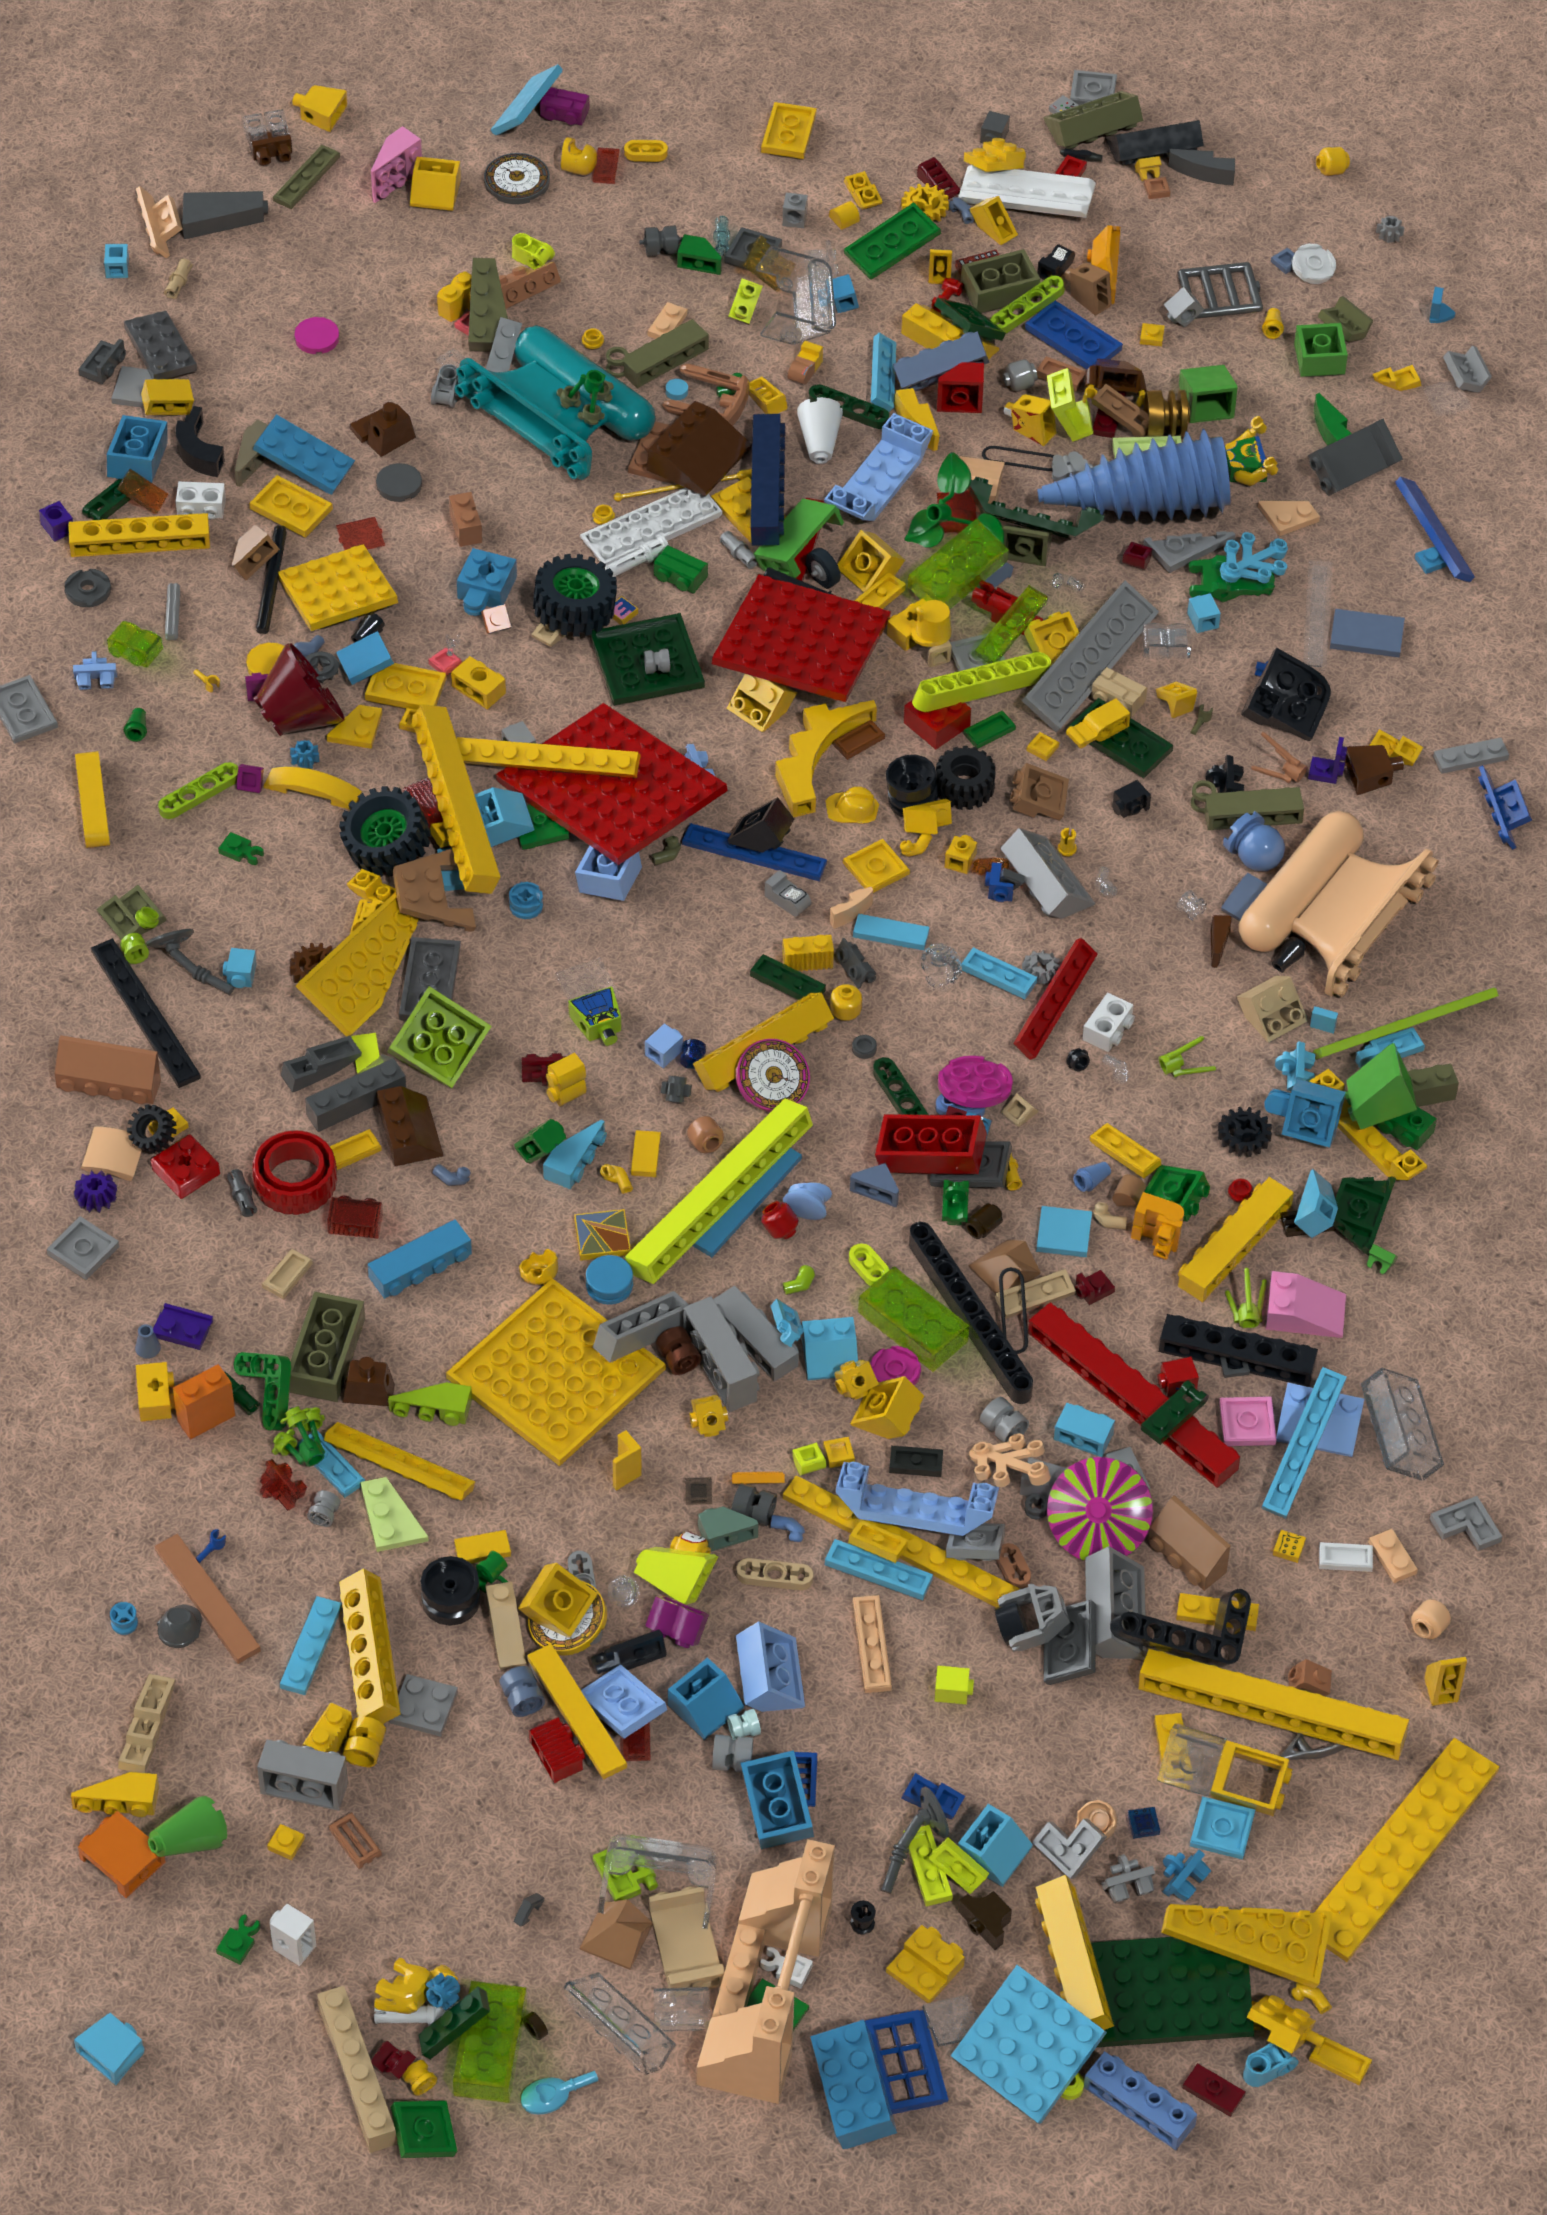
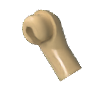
[1093,1202,1127,1230]

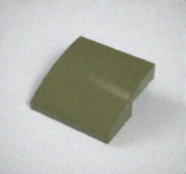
[96,885,167,940]

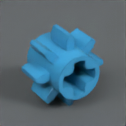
[290,740,320,769]
[426,1973,460,2010]

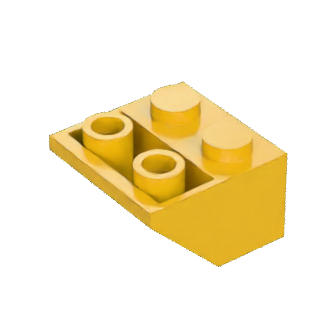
[410,156,461,211]
[726,674,797,732]

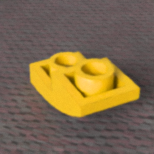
[844,171,883,210]
[347,869,396,905]

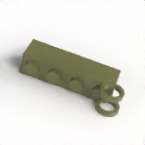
[606,319,709,388]
[1190,780,1304,830]

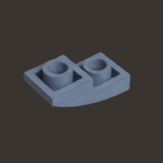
[1221,873,1267,921]

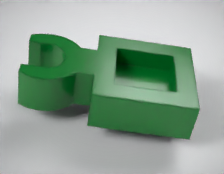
[218,832,264,865]
[216,1914,260,1965]

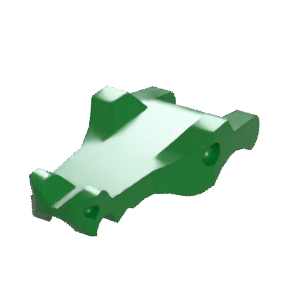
[1189,555,1275,602]

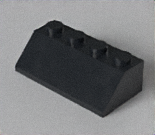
[1106,120,1204,165]

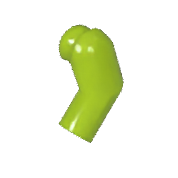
[783,1265,815,1295]

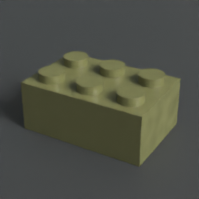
[961,249,1041,313]

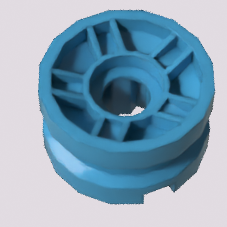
[509,882,543,919]

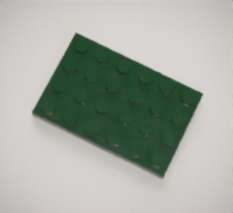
[1091,1937,1254,2048]

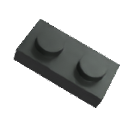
[889,1445,943,1477]

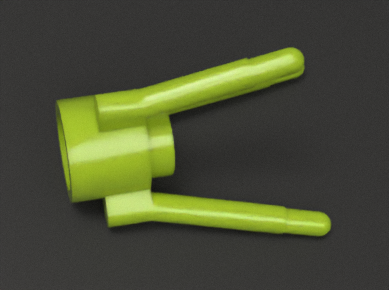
[1159,1036,1216,1078]
[1225,1268,1267,1328]

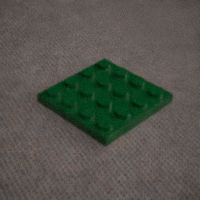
[590,613,705,706]

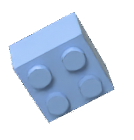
[575,846,642,901]

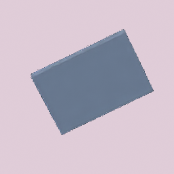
[1330,609,1405,658]

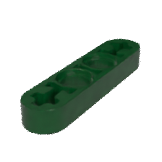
[809,384,890,429]
[873,1057,929,1115]

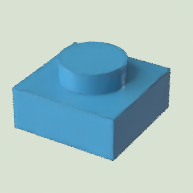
[1415,547,1446,574]

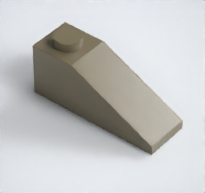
[235,419,268,487]

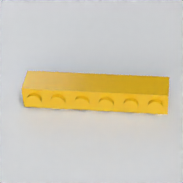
[693,993,834,1092]
[1178,1177,1294,1302]
[1035,1875,1114,2030]

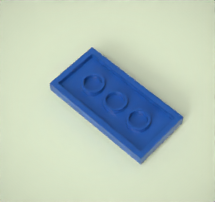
[1025,300,1123,369]

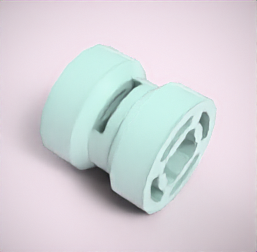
[727,1709,761,1740]

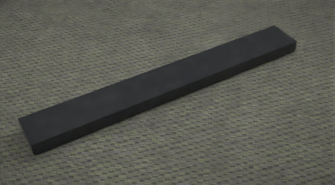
[91,938,201,1088]

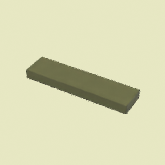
[273,145,340,209]

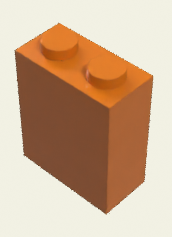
[173,1364,235,1440]

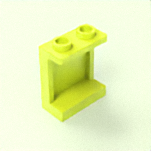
[1047,368,1093,442]

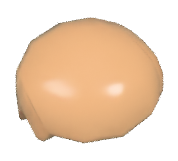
[1075,1800,1117,1841]

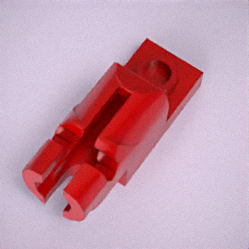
[971,580,1043,636]

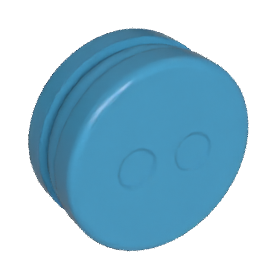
[586,1255,633,1305]

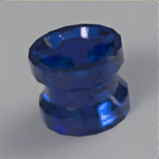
[680,1039,706,1069]

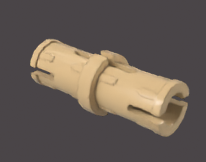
[164,258,193,299]

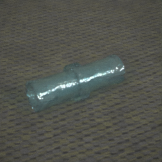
[713,216,731,256]

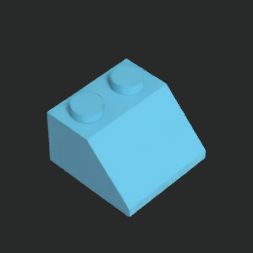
[802,1317,858,1380]

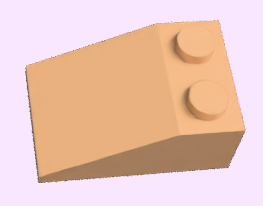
[949,456,1005,512]

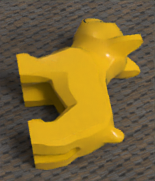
[374,1957,458,2014]

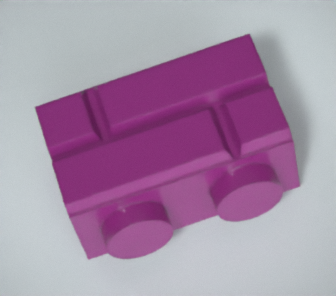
[540,87,590,126]

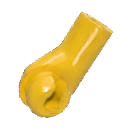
[900,833,932,857]
[1291,1983,1332,2014]

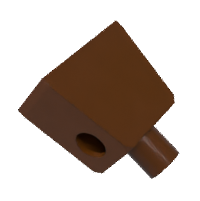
[367,402,416,457]
[1344,745,1404,795]
[343,1357,395,1406]

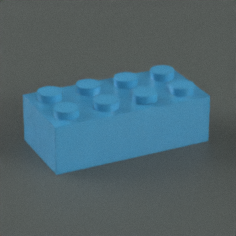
[810,2020,897,2149]

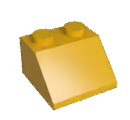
[837,530,905,592]
[850,1376,924,1439]
[517,1563,598,1638]

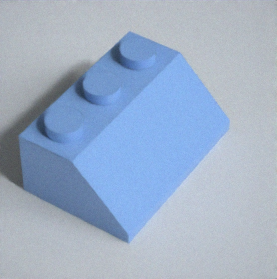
[1276,1383,1364,1457]
[736,1621,805,1712]

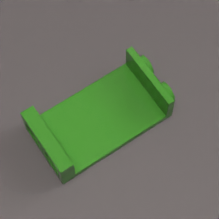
[754,498,844,578]

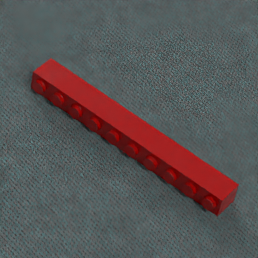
[1028,1302,1240,1488]

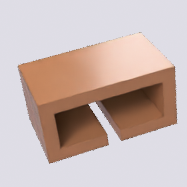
[449,492,482,547]

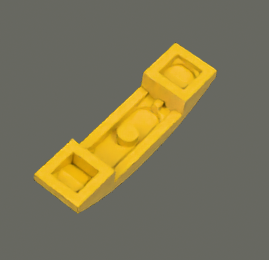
[263,767,362,810]

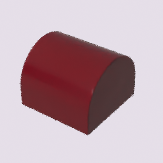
[1122,542,1153,570]

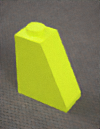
[634,1547,718,1605]

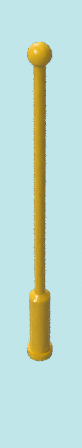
[614,469,752,502]

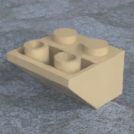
[1237,976,1308,1042]

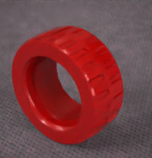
[252,1130,337,1215]

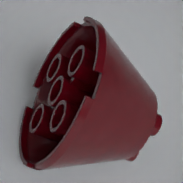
[253,643,345,736]

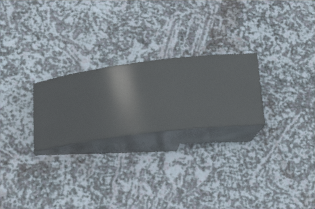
[1168,149,1235,186]
[281,1036,362,1093]

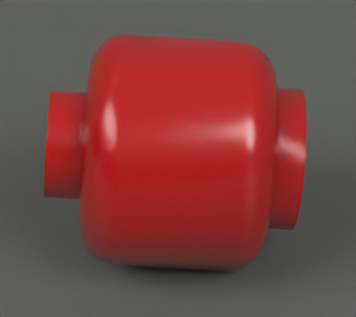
[761,1201,799,1239]

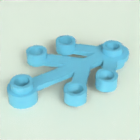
[1220,532,1288,583]

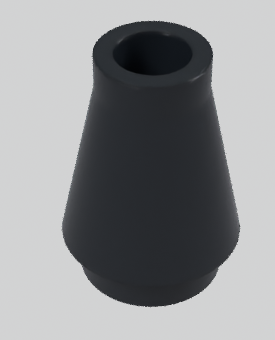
[351,612,385,643]
[1272,937,1306,973]

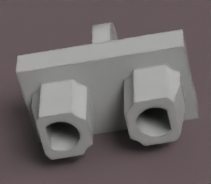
[1101,1854,1155,1903]

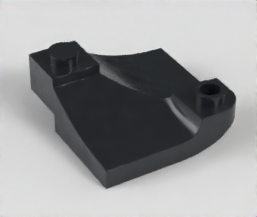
[1241,648,1331,741]

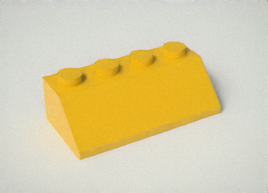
[901,303,999,360]

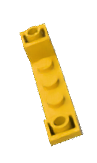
[1309,1069,1427,1181]

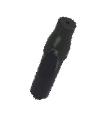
[1060,148,1103,162]

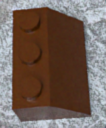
[377,1086,443,1167]

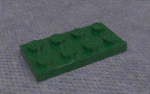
[1069,698,1173,778]

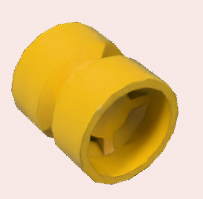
[343,1717,386,1768]

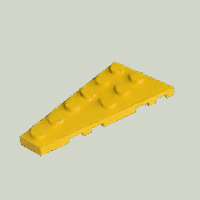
[1161,1904,1333,1989]

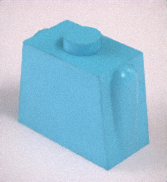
[74,2013,145,2085]

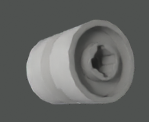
[980,1397,1029,1443]
[712,1735,753,1772]

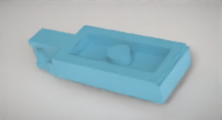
[1355,1027,1425,1068]
[771,1299,804,1347]

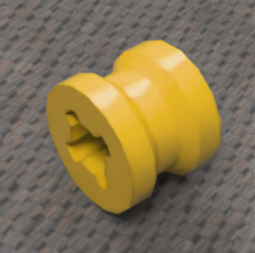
[402,2060,437,2096]

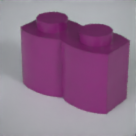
[645,1595,709,1648]

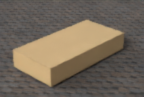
[262,1249,313,1299]

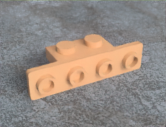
[136,186,183,258]

